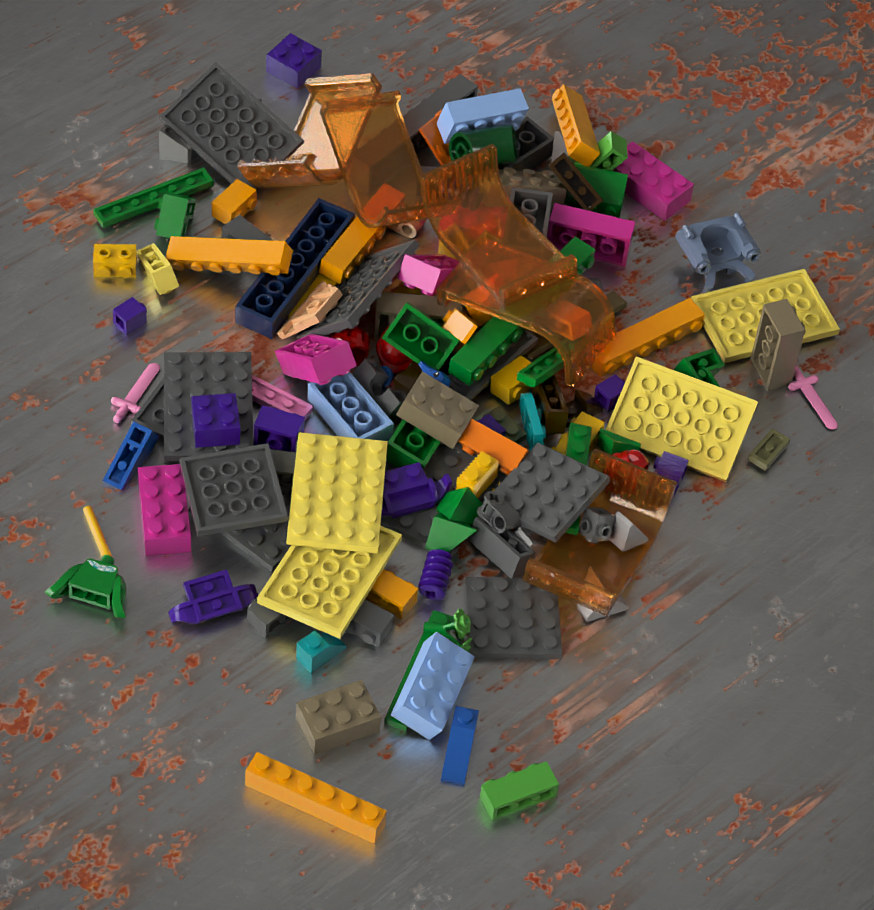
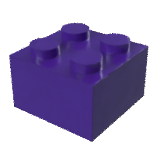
[266,33,322,89]
[191,393,240,448]
[253,405,305,452]

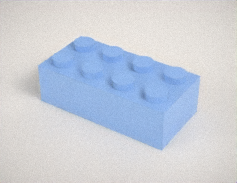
[436,88,529,144]
[307,372,394,441]
[391,632,475,740]

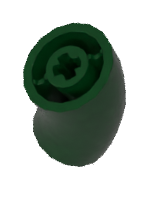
[449,124,518,171]

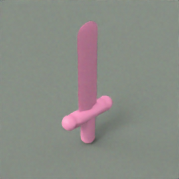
[111,363,160,423]
[788,366,838,429]

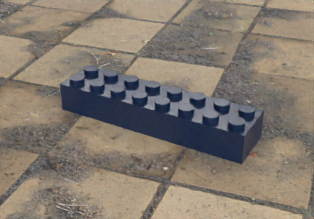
[235,198,355,339]

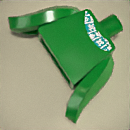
[44,555,127,618]

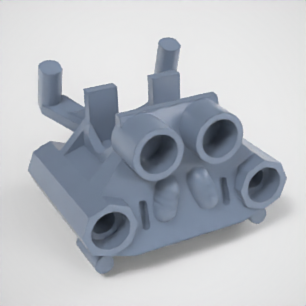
[675,213,761,294]

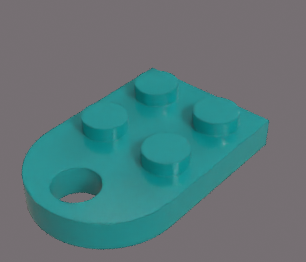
[520,392,546,452]

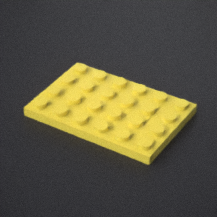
[691,269,840,363]
[605,357,758,482]
[286,432,388,553]
[257,526,402,639]

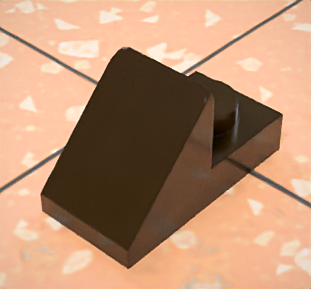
[566,389,603,428]

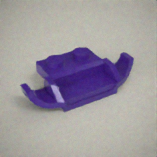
[381,462,452,518]
[168,569,258,624]

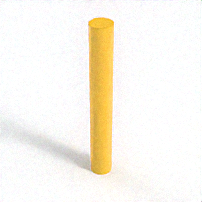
[83,506,112,557]

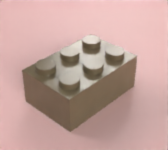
[396,371,479,449]
[296,680,381,755]

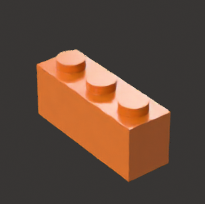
[458,418,529,476]

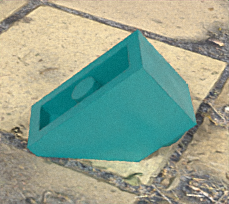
[296,630,347,673]

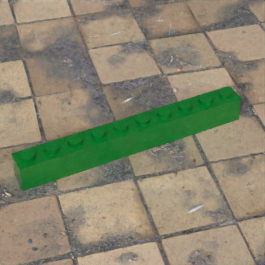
[448,237,596,386]

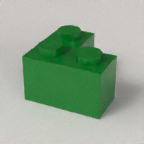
[154,193,197,238]
[673,348,725,387]

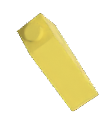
[137,243,179,295]

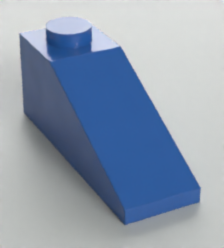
[102,421,160,491]
[441,706,479,785]

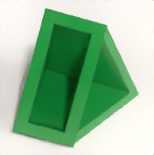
[597,428,641,462]
[436,487,485,525]
[425,513,477,552]

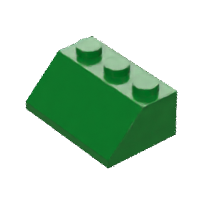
[564,164,628,218]
[382,301,459,370]
[386,419,440,469]

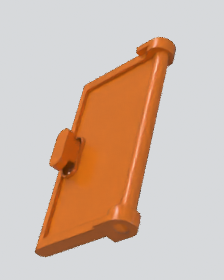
[419,109,458,178]

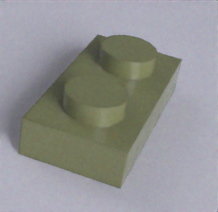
[483,406,527,444]
[748,428,790,471]

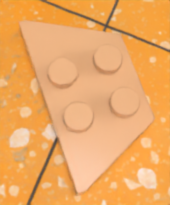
[277,281,343,340]

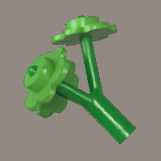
[423,609,473,652]

